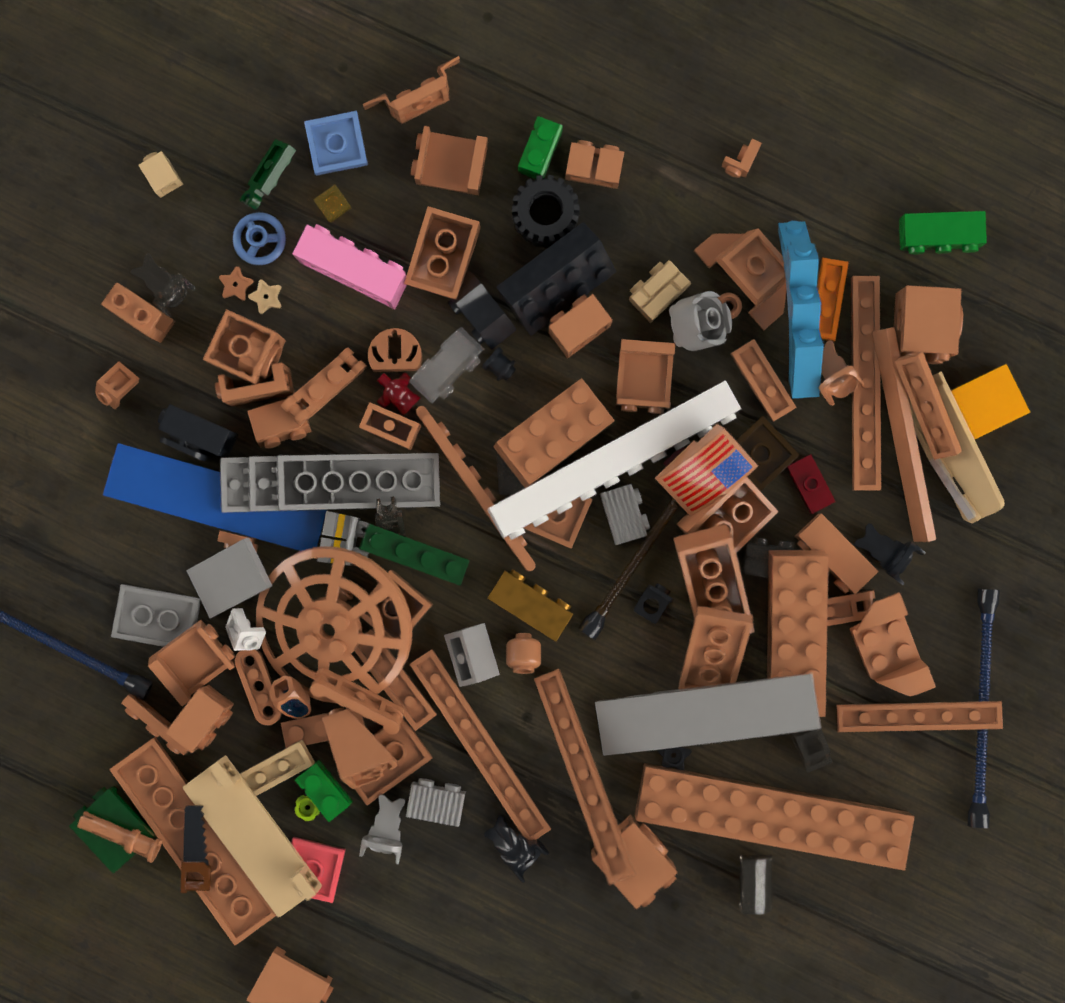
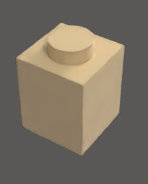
[139,151,183,198]

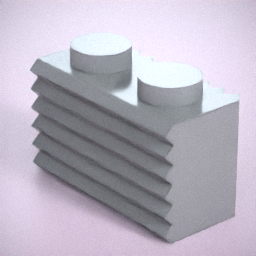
[600,484,650,545]
[406,778,466,827]

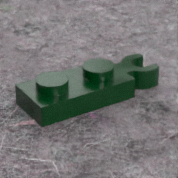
[240,139,296,210]

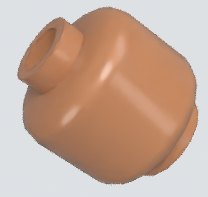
[506,633,541,674]

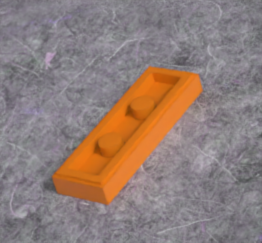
[817,257,849,342]

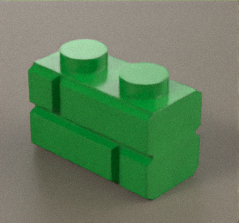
[518,116,563,179]
[295,760,353,822]

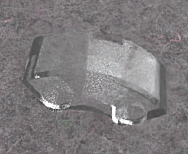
[409,327,484,403]

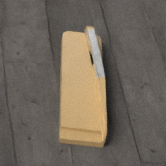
[908,371,1005,523]

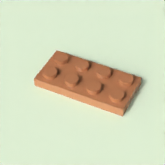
[678,606,753,689]

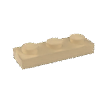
[240,740,315,796]

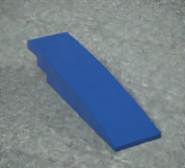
[103,443,328,551]

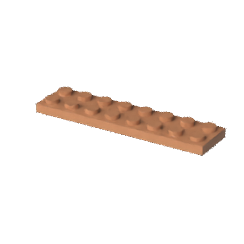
[109,737,277,945]

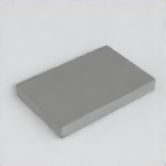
[186,537,273,618]
[111,584,201,647]

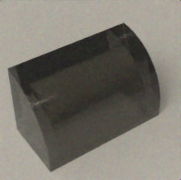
[740,855,772,915]

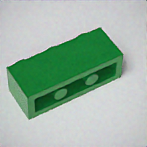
[899,211,987,255]

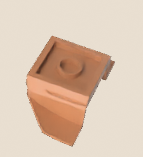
[363,56,460,124]
[694,229,787,330]
[850,592,936,697]

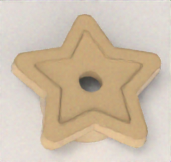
[248,280,281,314]

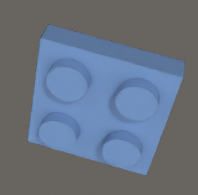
[304,111,368,176]

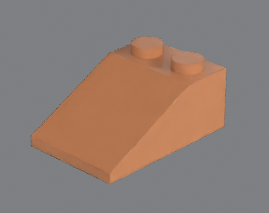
[404,206,480,300]

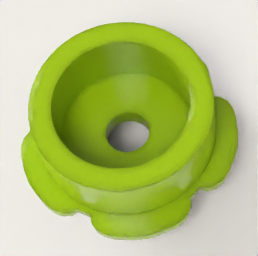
[294,795,320,821]

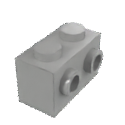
[444,623,500,687]

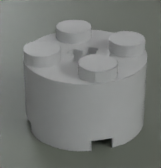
[669,291,732,351]

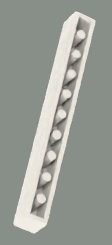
[487,381,741,540]

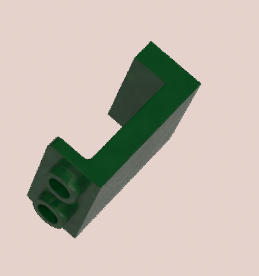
[69,785,155,874]

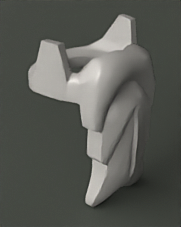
[359,794,405,864]

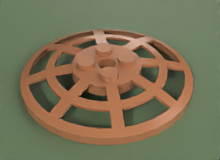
[256,546,412,703]

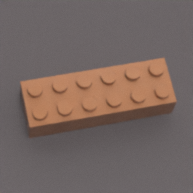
[767,550,828,717]

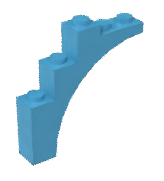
[778,221,823,398]

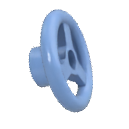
[233,212,286,265]

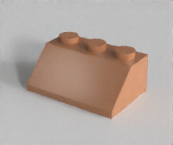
[677,477,778,553]

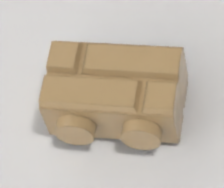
[629,260,691,323]

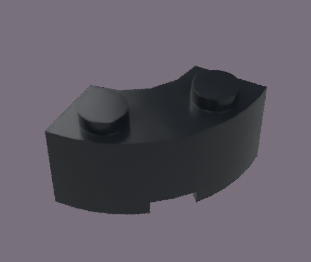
[447,270,517,350]

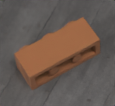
[795,513,879,594]

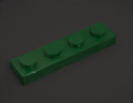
[359,523,470,586]

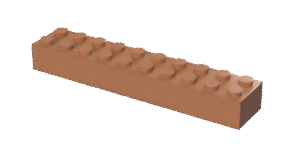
[635,763,914,870]

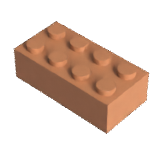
[494,378,615,488]
[674,524,755,633]

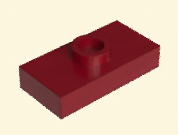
[786,454,836,514]

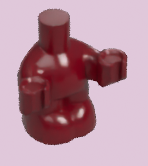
[377,372,421,416]

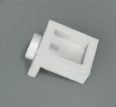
[226,608,266,651]

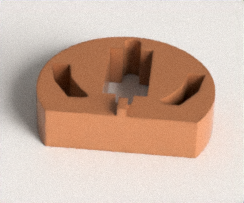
[368,328,422,372]

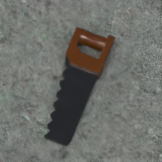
[181,805,211,893]

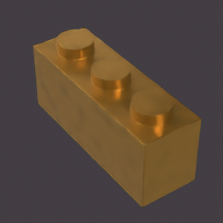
[488,569,573,642]

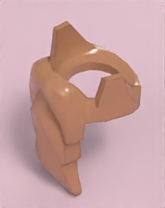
[818,340,864,406]

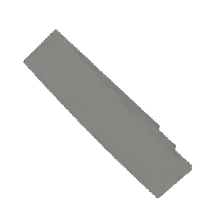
[220,453,440,513]
[595,673,821,756]

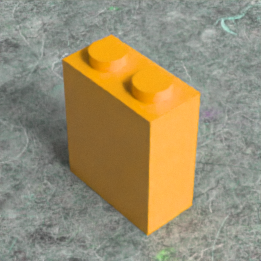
[951,364,1030,439]

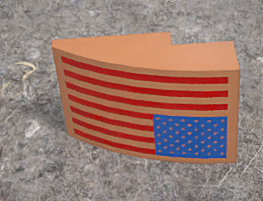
[655,424,758,516]

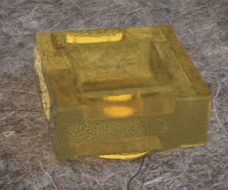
[313,185,351,223]

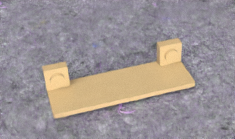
[183,755,322,917]

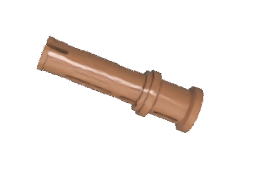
[78,811,162,863]

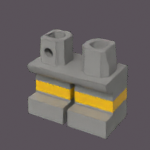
[317,511,369,566]

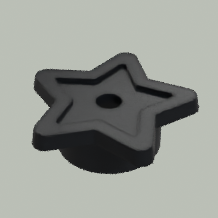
[657,747,692,770]

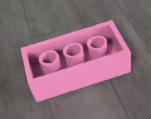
[293,224,407,309]

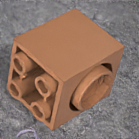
[894,286,963,364]
[203,310,286,385]
[591,814,678,909]

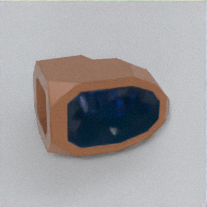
[270,675,311,719]

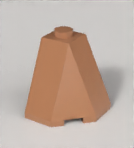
[322,708,398,789]

